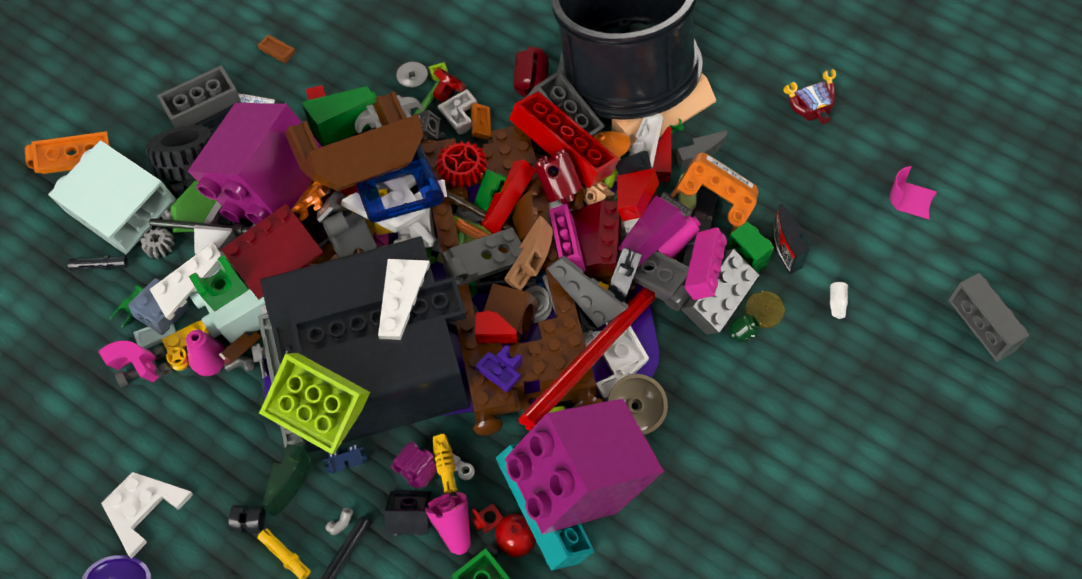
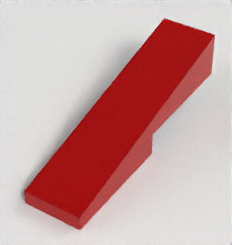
[481,159,536,234]

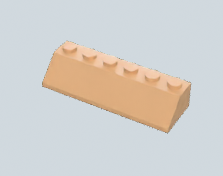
[611,73,716,149]

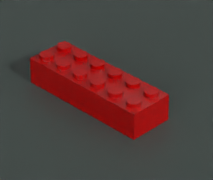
[509,91,619,189]

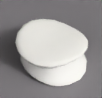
[525,286,552,323]

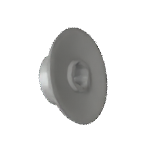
[396,62,428,88]

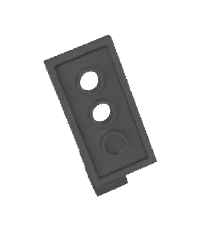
[322,212,377,258]
[442,227,522,286]
[619,251,690,311]

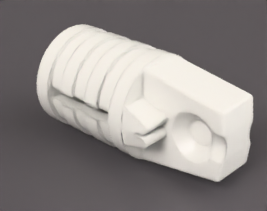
[830,282,848,319]

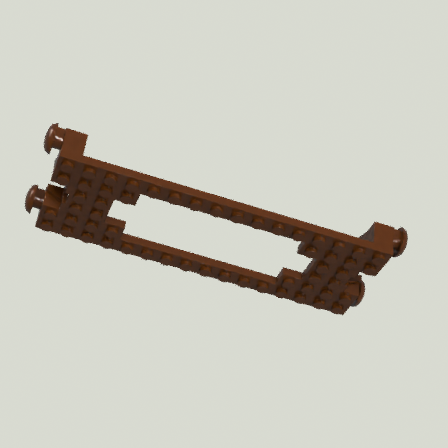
[421,124,603,436]

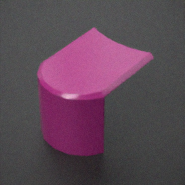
[890,166,937,220]

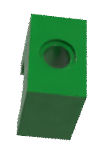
[189,255,249,312]

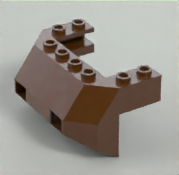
[285,91,423,191]

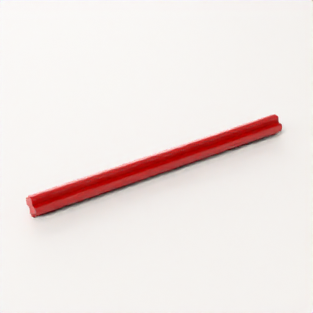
[519,287,657,431]

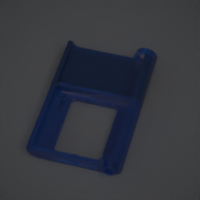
[356,143,444,222]

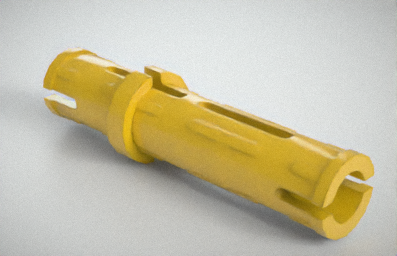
[257,529,311,579]

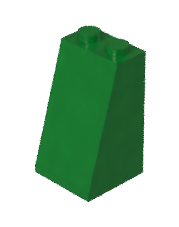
[302,86,377,147]

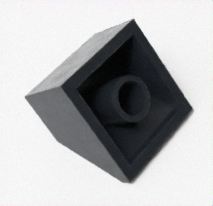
[384,491,432,536]

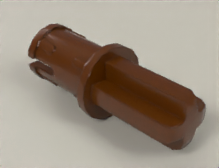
[570,183,586,212]

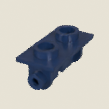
[323,444,367,474]

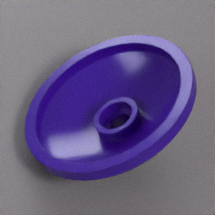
[82,555,151,579]

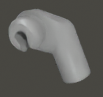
[326,507,353,535]

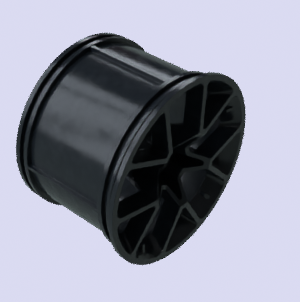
[551,0,703,120]

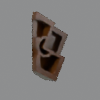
[511,190,538,243]

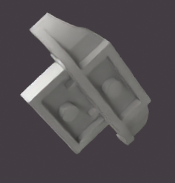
[355,95,424,133]

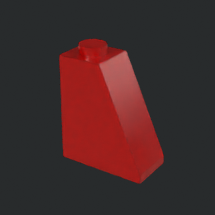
[617,168,659,221]

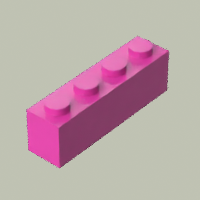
[549,204,586,272]
[685,227,727,300]

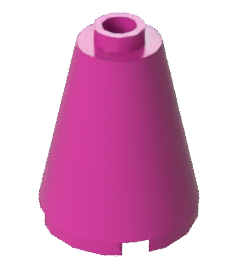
[657,215,701,259]
[186,330,226,376]
[425,492,471,555]

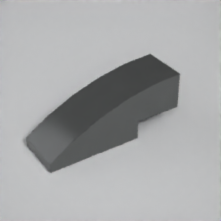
[676,130,728,170]
[317,191,347,222]

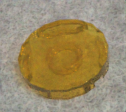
[745,291,785,328]

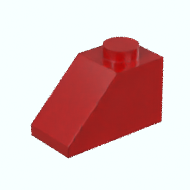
[475,310,517,343]

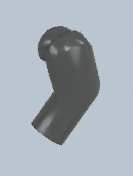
[224,356,255,372]

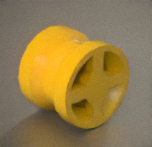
[166,347,189,371]

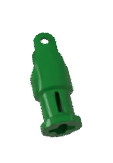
[110,285,143,328]

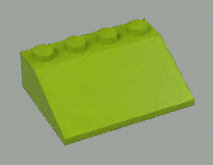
[259,353,370,454]

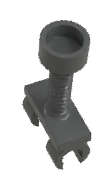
[115,347,173,388]

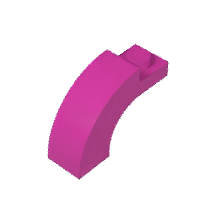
[98,341,159,382]

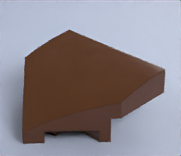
[219,332,261,365]

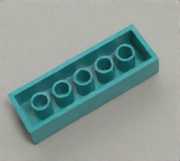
[496,444,595,571]

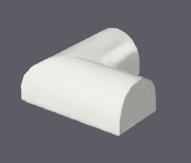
[438,89,477,134]

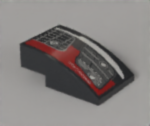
[773,204,810,275]

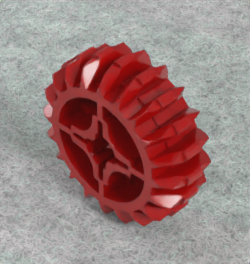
[436,140,487,189]

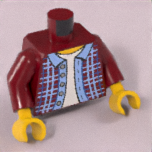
[783,69,836,124]

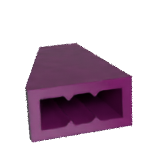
[618,196,687,267]

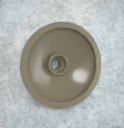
[608,374,668,435]

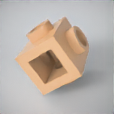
[583,182,615,206]

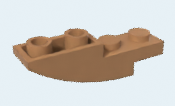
[504,216,553,291]

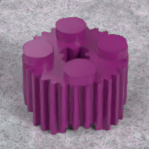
[391,441,437,489]

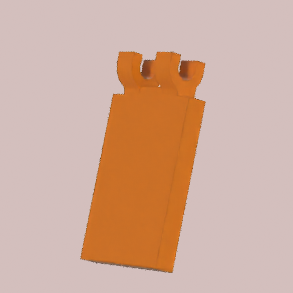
[291,181,330,221]

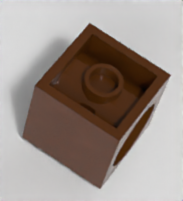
[484,284,539,341]

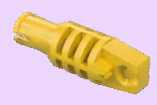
[433,434,457,493]

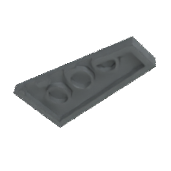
[547,256,629,328]

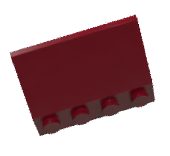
[570,201,621,277]
[221,204,324,300]

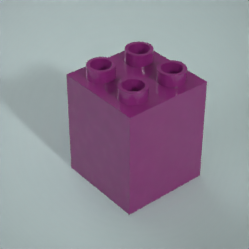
[188,103,322,224]
[505,399,664,535]

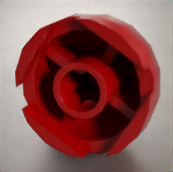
[495,513,537,558]

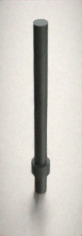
[149,218,252,236]

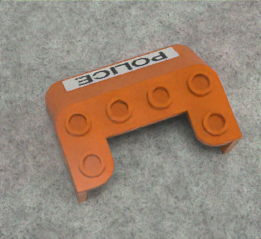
[670,153,758,234]

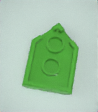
[171,180,216,233]

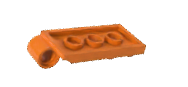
[25,131,110,174]

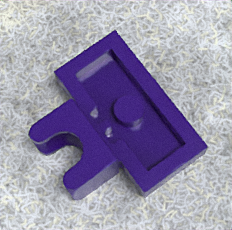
[475,346,523,393]

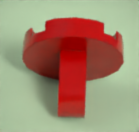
[433,67,466,102]

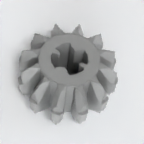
[141,226,175,259]

